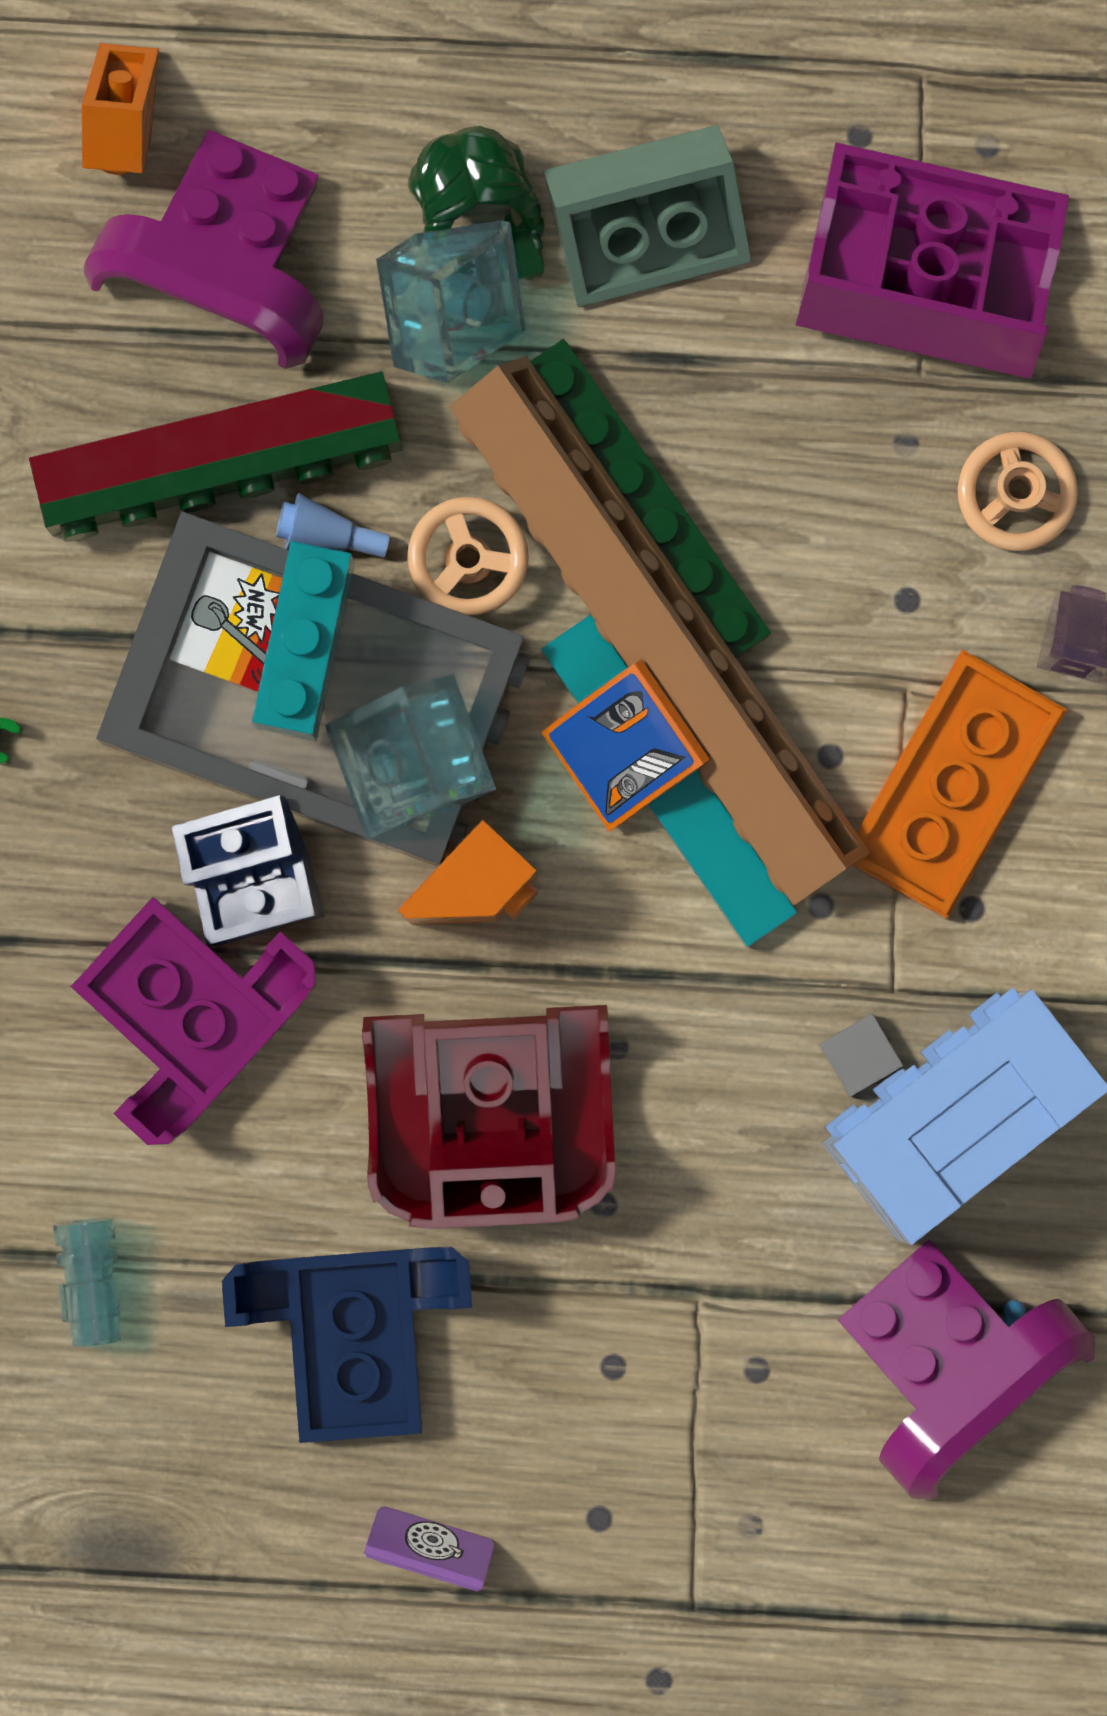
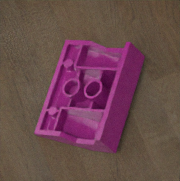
[795,142,1069,379]

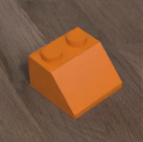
[398,820,538,925]

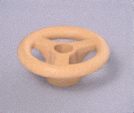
[958,432,1078,551]
[407,497,529,617]

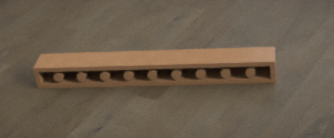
[449,356,870,906]

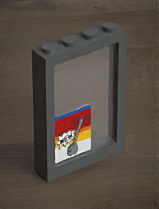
[96,511,532,867]

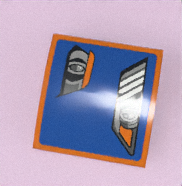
[541,660,710,832]

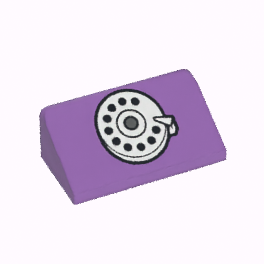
[363,1506,494,1592]

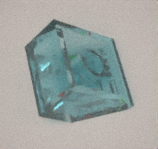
[376,220,526,383]
[325,674,496,840]

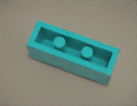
[252,541,355,742]

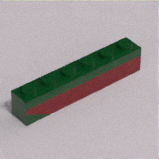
[29,371,402,542]

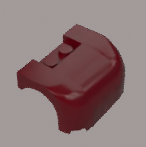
[362,1005,616,1229]

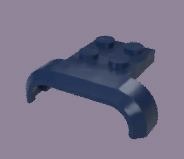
[222,1246,473,1443]

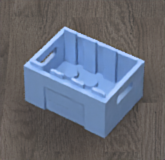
[822,988,1107,1245]

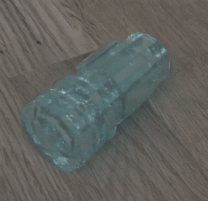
[53,1217,121,1347]

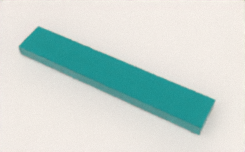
[541,614,797,948]

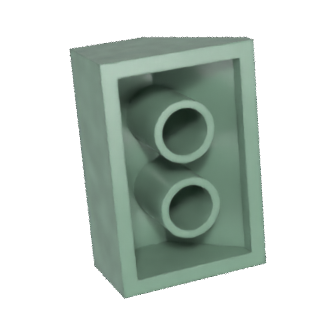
[543,125,752,307]

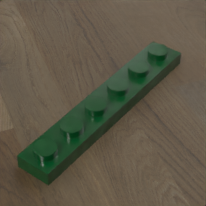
[530,338,771,659]

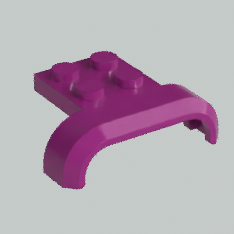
[84,130,323,369]
[70,897,316,1145]
[837,1240,1095,1500]

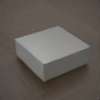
[819,1014,903,1097]

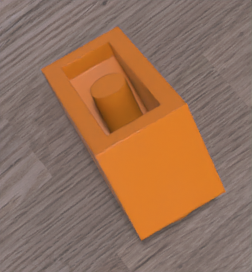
[81,43,159,175]

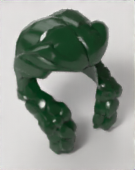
[408,126,545,299]

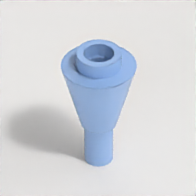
[276,493,390,558]

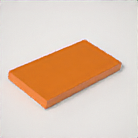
[853,649,1068,920]

